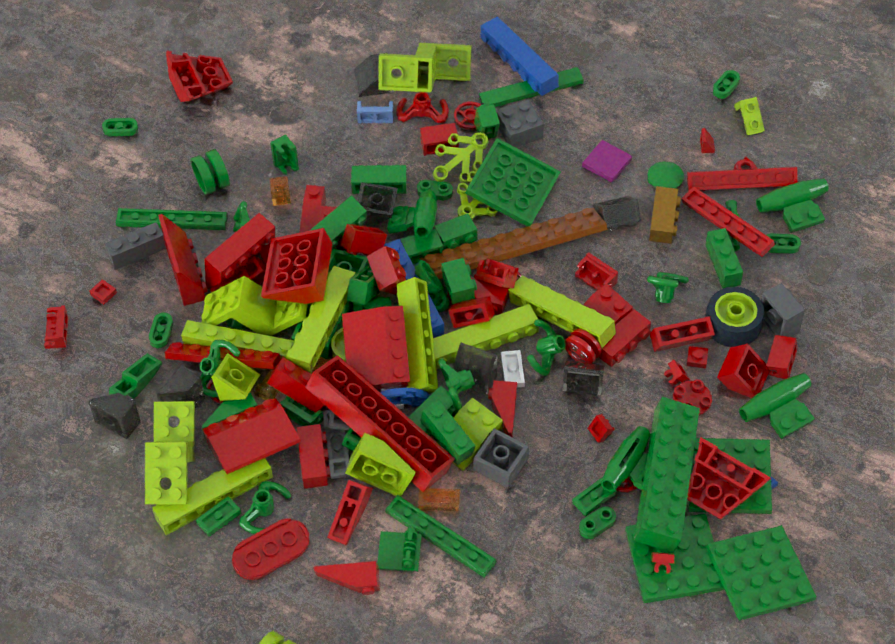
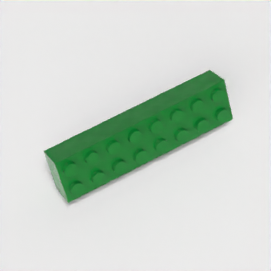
[634,397,700,552]

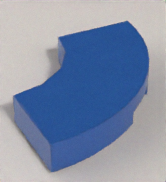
[381,388,430,407]

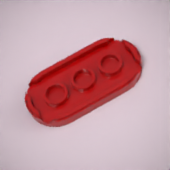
[232,518,309,580]

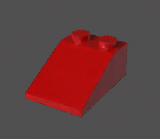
[569,284,633,334]

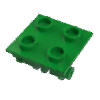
[377,527,422,572]

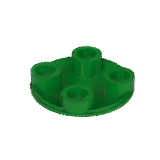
[647,161,684,189]

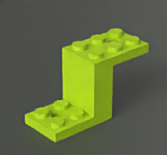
[379,43,472,93]
[201,276,307,336]
[145,401,195,504]

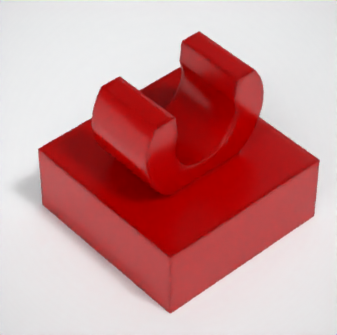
[664,359,691,386]
[587,414,615,443]
[652,552,674,573]

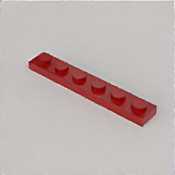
[687,167,798,191]
[681,187,775,257]
[165,342,281,369]

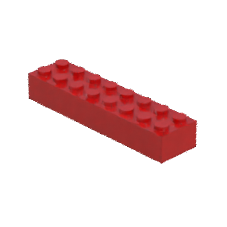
[305,355,455,492]

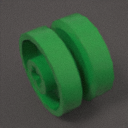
[190,149,230,195]

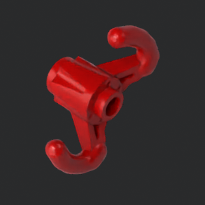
[396,92,449,124]

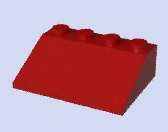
[204,213,275,289]
[158,214,208,306]
[261,228,333,304]
[342,306,410,389]
[203,398,301,474]

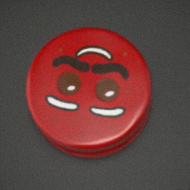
[565,329,602,366]

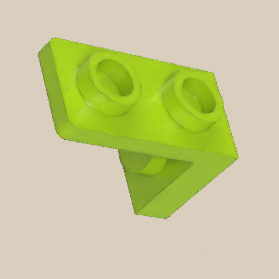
[734,97,765,135]

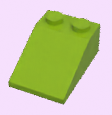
[437,398,503,471]
[345,433,415,497]

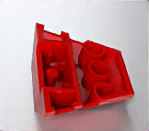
[166,51,233,102]
[687,437,771,520]

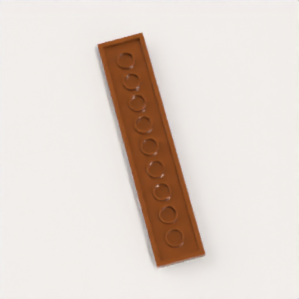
[419,208,607,279]

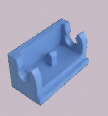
[357,101,394,123]

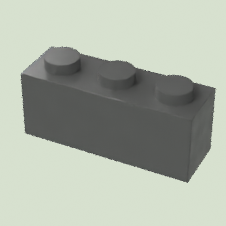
[104,222,166,270]

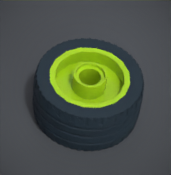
[705,287,764,347]

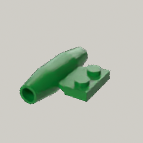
[756,178,829,233]
[387,189,438,239]
[739,373,815,440]
[601,426,651,492]

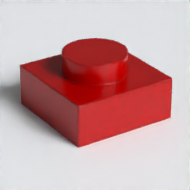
[89,279,117,305]
[687,346,708,369]

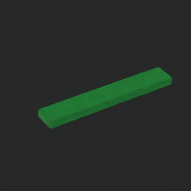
[479,67,584,107]
[116,208,228,231]
[385,495,497,578]

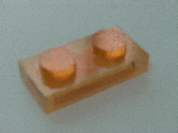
[418,488,460,511]

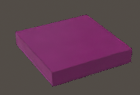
[582,140,632,183]

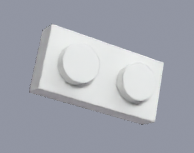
[501,350,525,388]

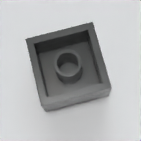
[496,99,544,148]
[761,283,805,337]
[473,429,529,488]

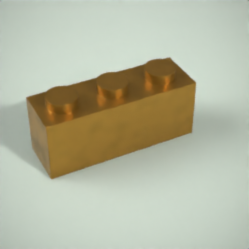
[649,186,681,244]

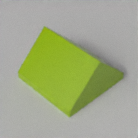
[212,353,260,401]

